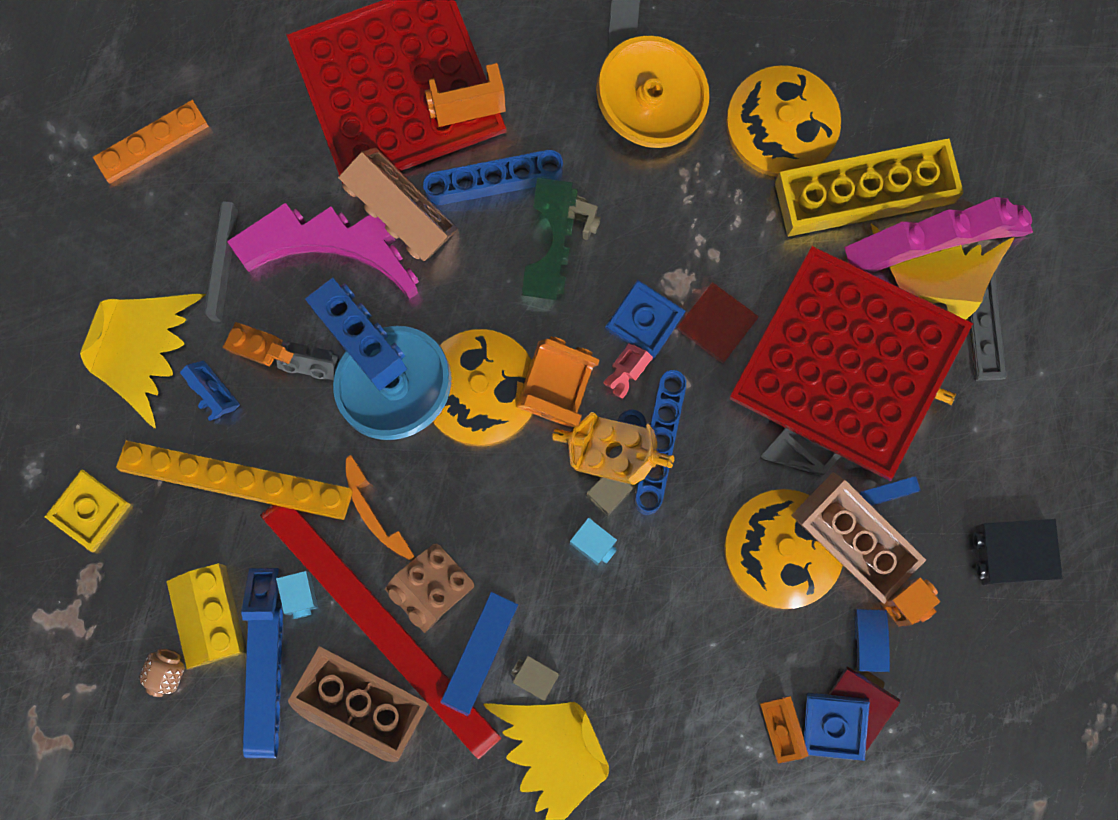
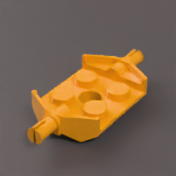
[552,412,674,485]

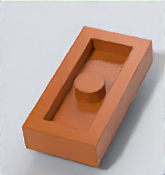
[760,696,809,764]

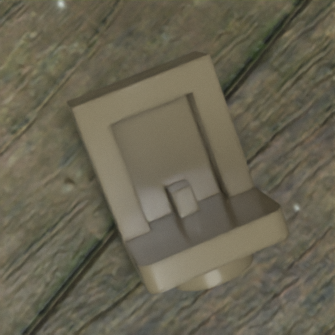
[561,195,601,240]

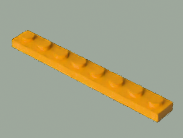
[116,440,353,520]

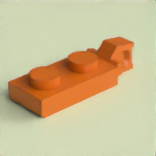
[222,322,294,367]

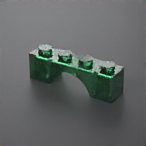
[522,177,578,300]

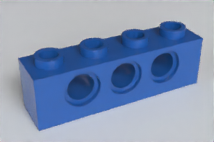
[305,278,407,391]

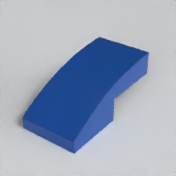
[855,609,890,672]

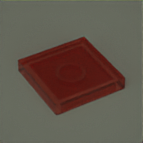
[677,282,759,364]

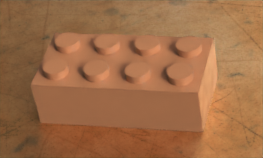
[791,472,926,604]

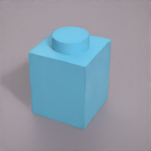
[570,518,618,566]
[276,571,318,619]

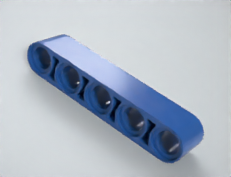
[423,150,563,205]
[634,370,686,515]
[243,607,283,759]

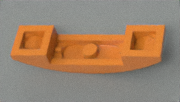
[346,455,416,561]

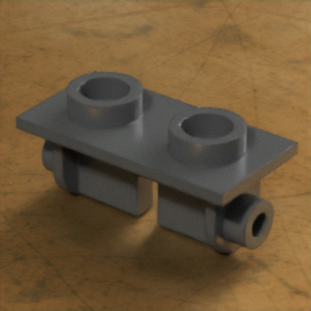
[277,341,339,380]

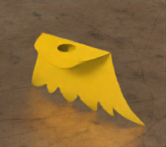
[870,223,1014,320]
[80,294,206,429]
[483,701,609,820]

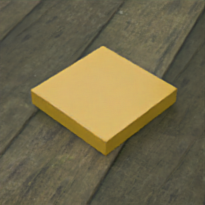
[45,469,131,553]

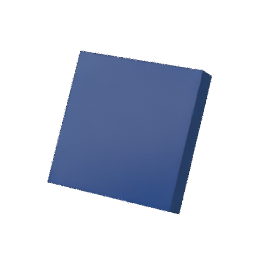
[605,279,686,360]
[804,693,870,761]

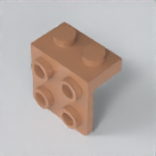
[385,544,474,633]

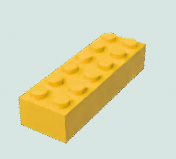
[775,138,964,237]

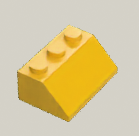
[166,563,247,669]

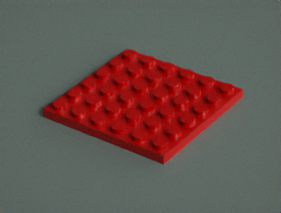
[287,0,506,183]
[730,246,973,481]

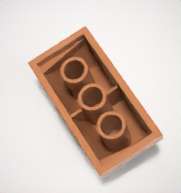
[288,646,428,762]

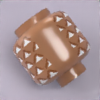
[139,649,185,697]

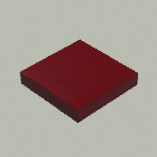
[828,666,900,751]

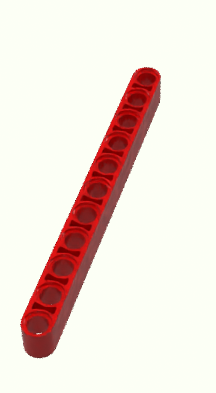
[260,505,502,759]

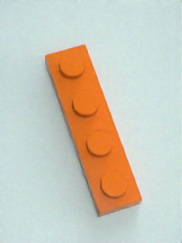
[93,99,209,184]

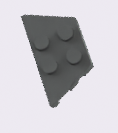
[761,428,841,476]

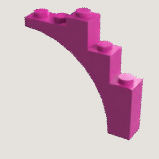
[844,197,1033,274]
[227,203,419,299]

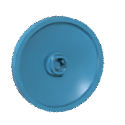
[333,326,452,440]

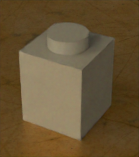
[586,477,633,517]
[511,656,560,701]

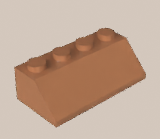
[338,147,458,261]

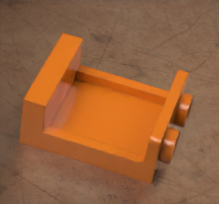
[425,63,506,127]
[516,336,600,428]

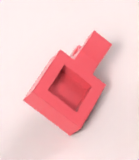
[603,343,653,399]

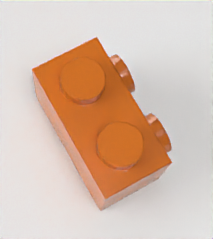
[880,577,941,627]

